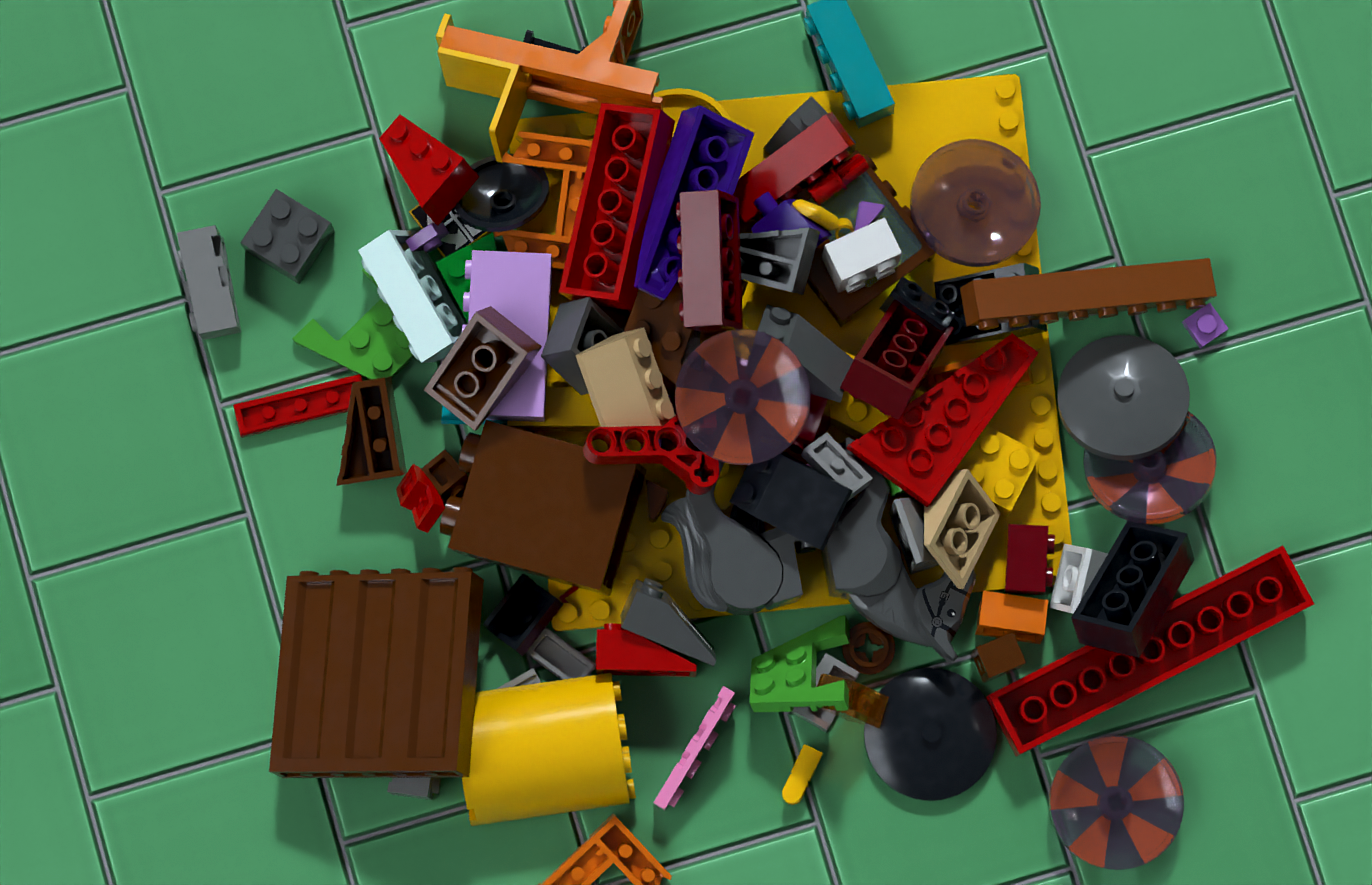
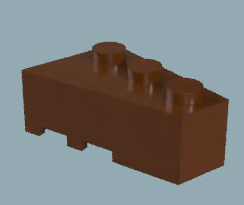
[336,376,407,486]

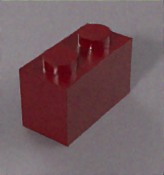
[1005,524,1055,595]

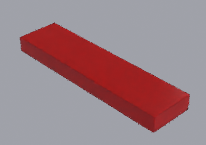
[233,374,363,438]

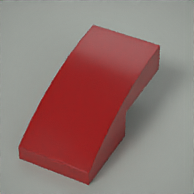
[396,464,445,533]

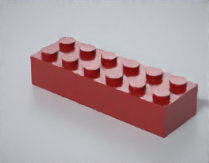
[559,103,675,310]

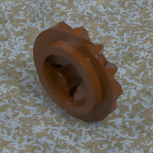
[842,622,895,675]

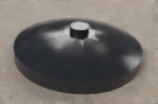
[864,668,997,801]

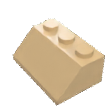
[575,327,675,444]

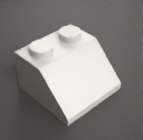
[1049,544,1108,614]

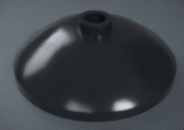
[454,154,550,232]

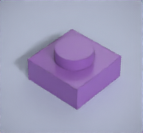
[406,222,450,253]
[1182,303,1229,349]

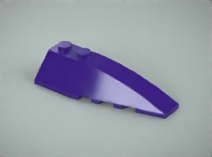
[634,105,754,300]

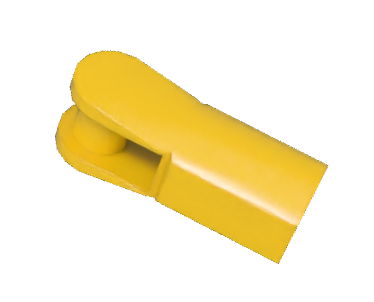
[782,744,823,805]

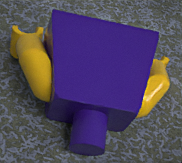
[751,192,854,290]

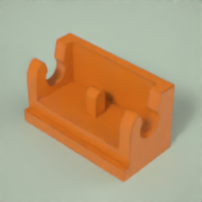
[975,590,1049,644]

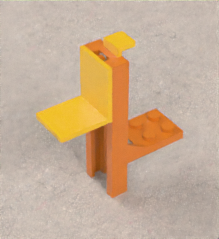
[436,0,664,163]

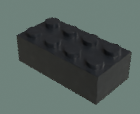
[1071,520,1195,658]

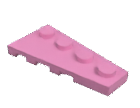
[653,686,736,811]

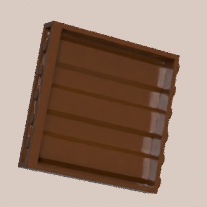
[269,567,484,778]

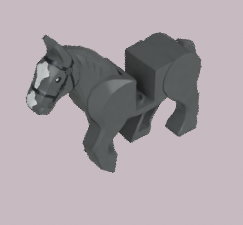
[661,437,976,664]

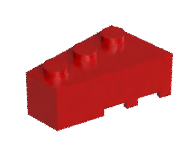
[379,114,479,226]

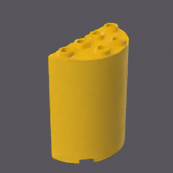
[462,673,636,826]

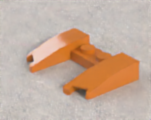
[493,131,592,269]
[538,814,672,885]

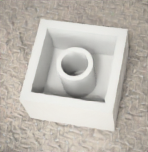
[822,217,902,293]

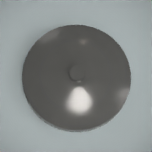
[1057,335,1190,461]

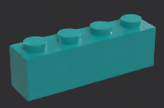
[803,0,895,129]

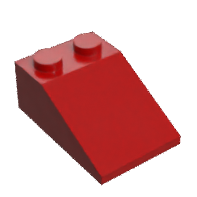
[596,623,697,677]

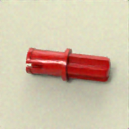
[807,153,869,206]

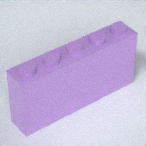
[462,250,553,422]

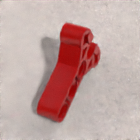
[583,410,719,495]

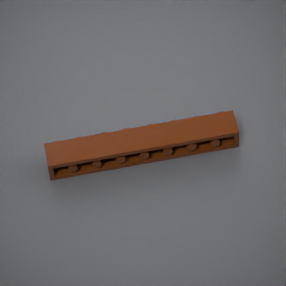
[960,258,1217,330]

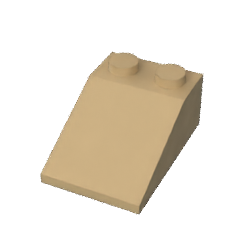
[924,469,1001,589]

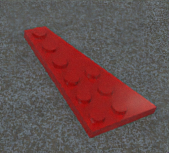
[846,333,1039,507]

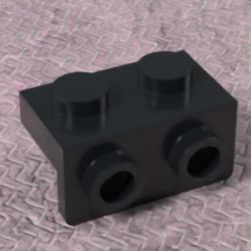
[880,276,956,332]
[483,574,563,656]

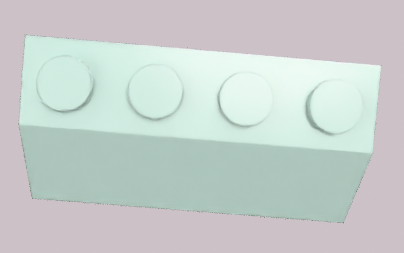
[358,230,467,363]

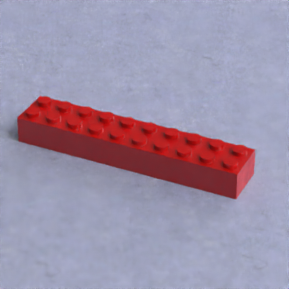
[986,545,1314,757]

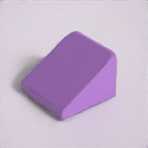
[854,201,885,231]

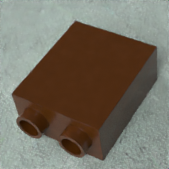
[440,420,647,596]

